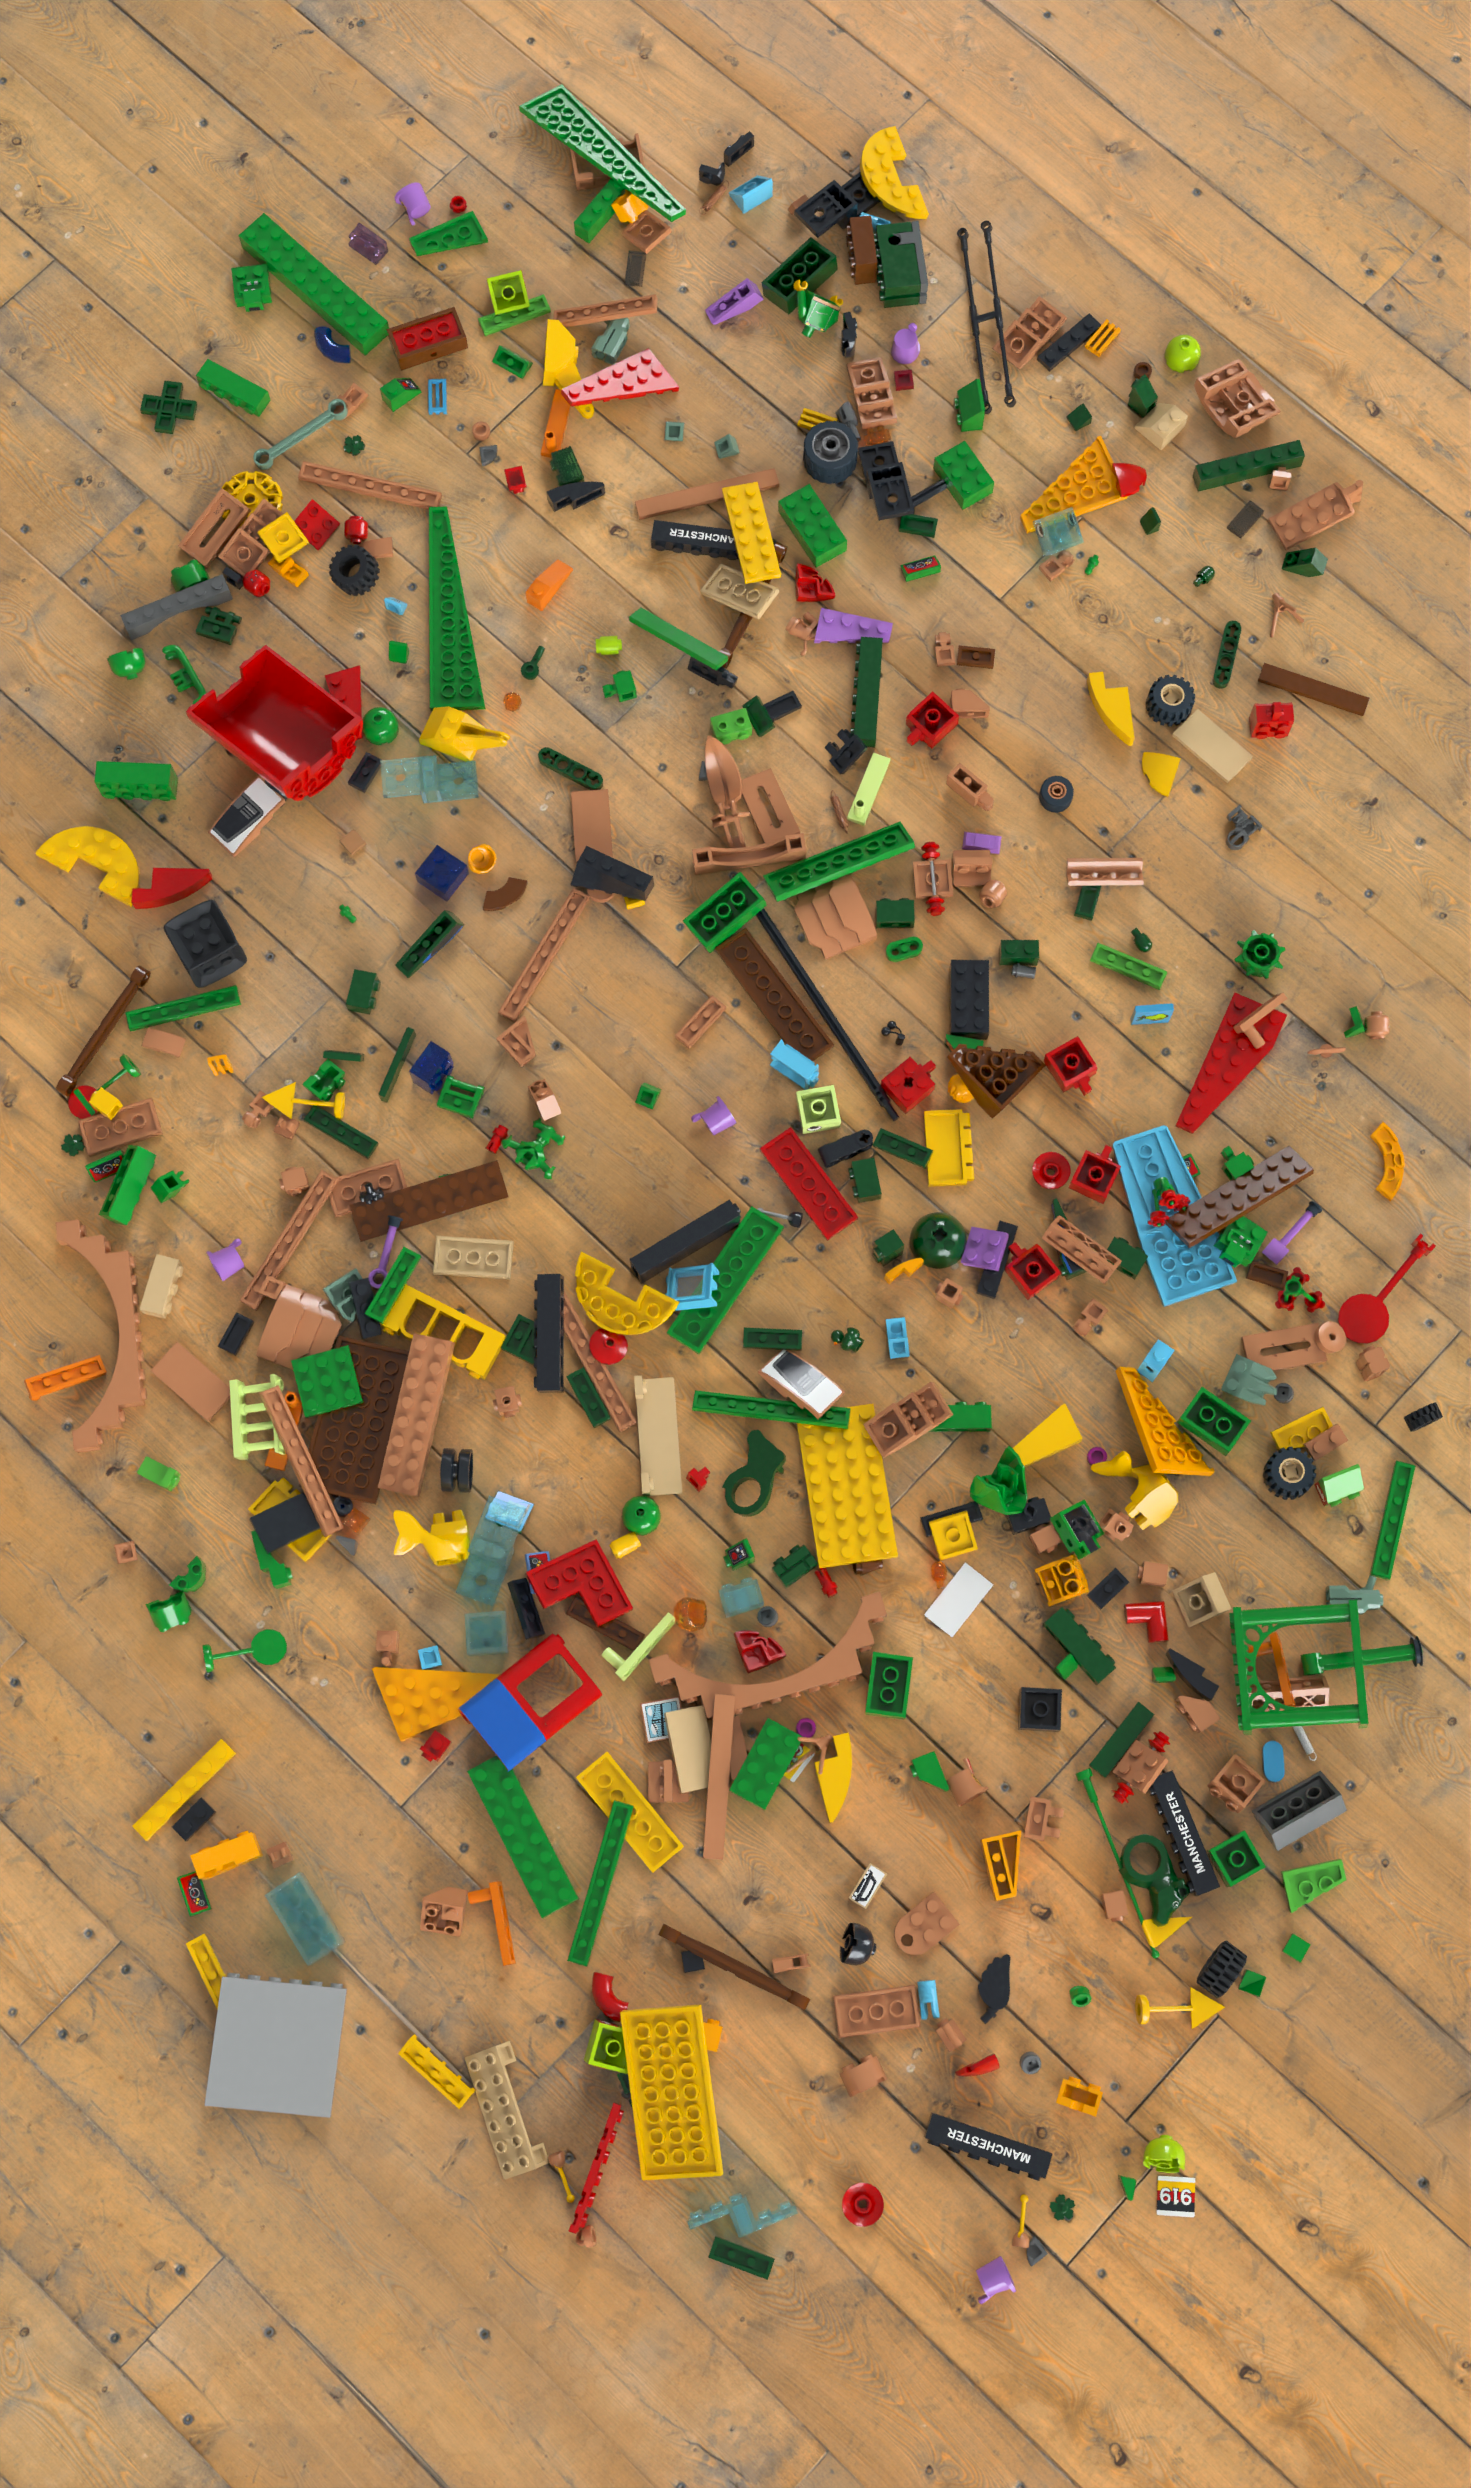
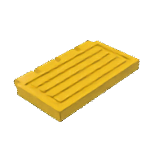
[924,1109,974,1187]
[248,1477,331,1562]

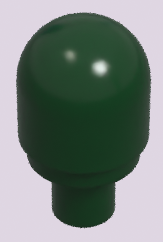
[1193,566,1215,587]
[1131,928,1152,952]

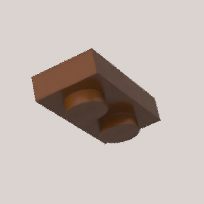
[957,645,995,669]

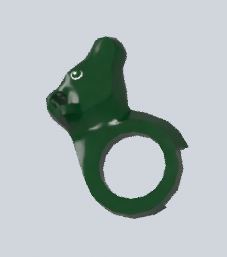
[722,1430,786,1517]
[1119,1834,1190,1927]

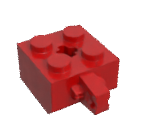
[906,691,959,749]
[1249,702,1294,739]
[1043,1036,1098,1096]
[881,1056,936,1115]
[1068,1145,1121,1204]
[1004,1242,1061,1300]

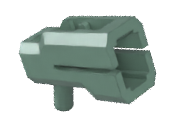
[591,318,630,365]
[1326,1575,1383,1615]

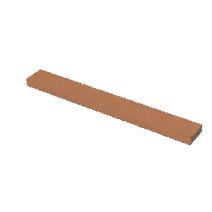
[298,461,442,510]
[635,468,779,520]
[498,887,590,1022]
[239,1170,339,1311]
[564,1291,637,1432]
[259,1385,344,1537]
[703,1694,735,1860]

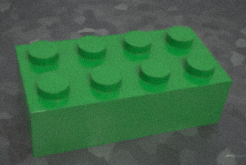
[778,484,847,568]
[94,761,178,801]
[683,872,767,953]
[729,1718,802,1810]

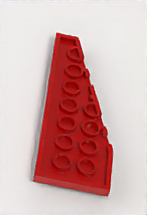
[1175,992,1287,1134]

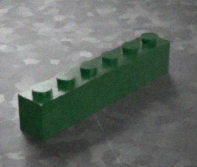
[1193,440,1305,492]
[850,637,883,748]

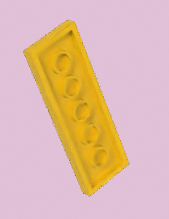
[722,482,781,584]
[576,1752,684,1873]

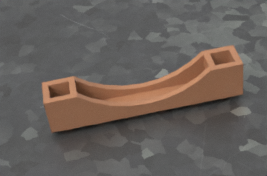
[692,833,806,875]

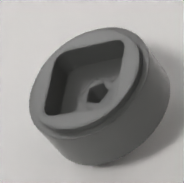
[1274,1383,1294,1404]
[757,1606,778,1627]
[1019,2052,1041,2074]

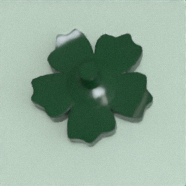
[343,435,365,456]
[61,1134,85,1157]
[1049,2194,1075,2221]

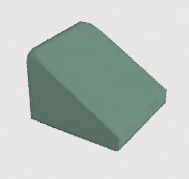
[665,421,685,441]
[714,434,740,459]

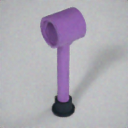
[1262,1201,1322,1265]
[368,1215,403,1289]

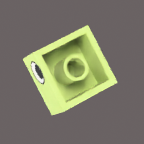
[796,1085,841,1134]

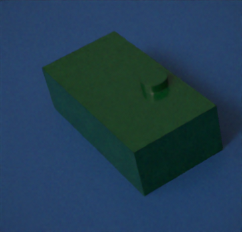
[761,237,838,315]

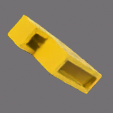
[1087,672,1135,746]
[814,1732,852,1823]

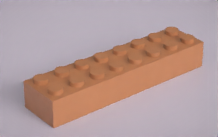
[378,1333,455,1497]

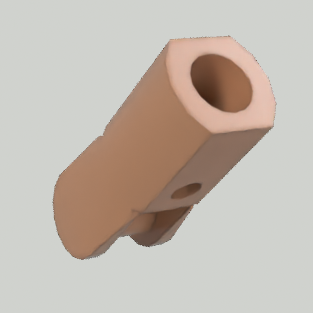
[772,1953,811,1973]

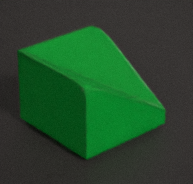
[1238,1969,1266,1997]

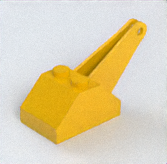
[543,319,594,419]
[419,706,510,763]

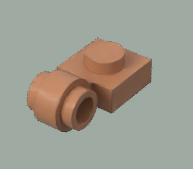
[1039,549,1075,582]
[935,632,955,667]
[242,1090,274,1128]
[1073,1298,1108,1336]

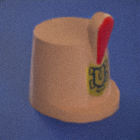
[947,1758,988,1807]

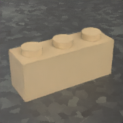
[140,1254,183,1319]

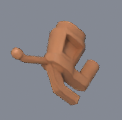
[785,611,818,656]

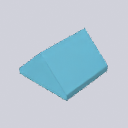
[729,175,773,214]

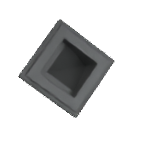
[336,1535,358,1556]

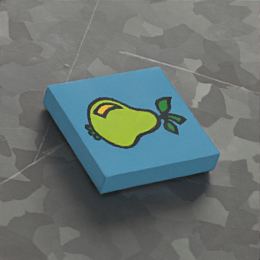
[1130,1003,1174,1025]

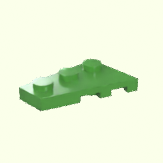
[1281,1859,1346,1913]

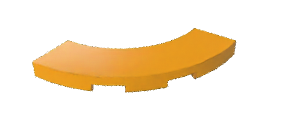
[1370,1122,1405,1201]

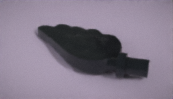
[978,1954,1011,2024]

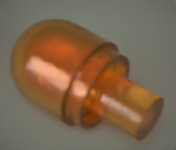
[931,1561,947,1589]

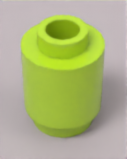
[596,636,622,655]

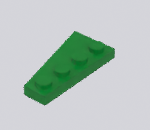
[409,211,488,256]

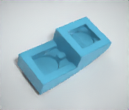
[885,1317,910,1359]

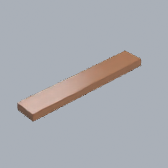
[553,294,658,327]

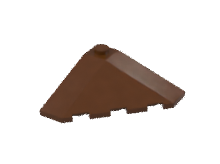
[947,1044,1046,1119]

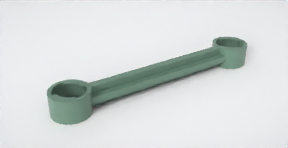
[253,399,348,470]

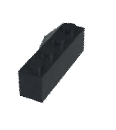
[571,846,654,901]

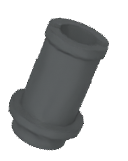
[1011,963,1036,979]

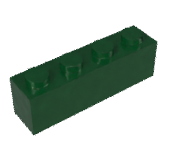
[1043,1607,1116,1686]

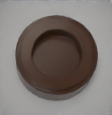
[1133,362,1152,379]

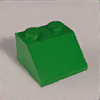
[953,379,985,432]

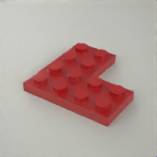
[525,1539,633,1627]

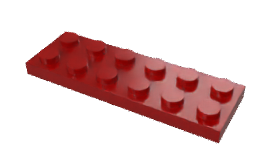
[760,1127,858,1241]

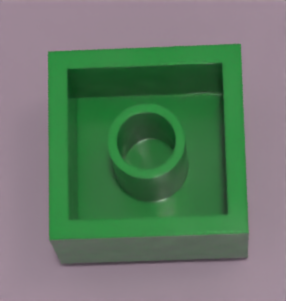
[1206,1830,1266,1888]

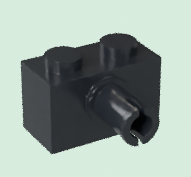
[1006,1496,1051,1535]

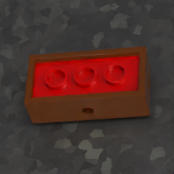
[387,307,468,371]

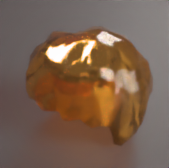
[673,1597,707,1632]

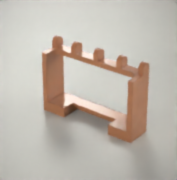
[569,133,645,191]

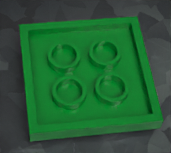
[291,1345,363,1418]

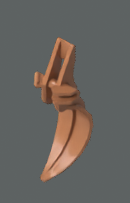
[705,736,750,848]

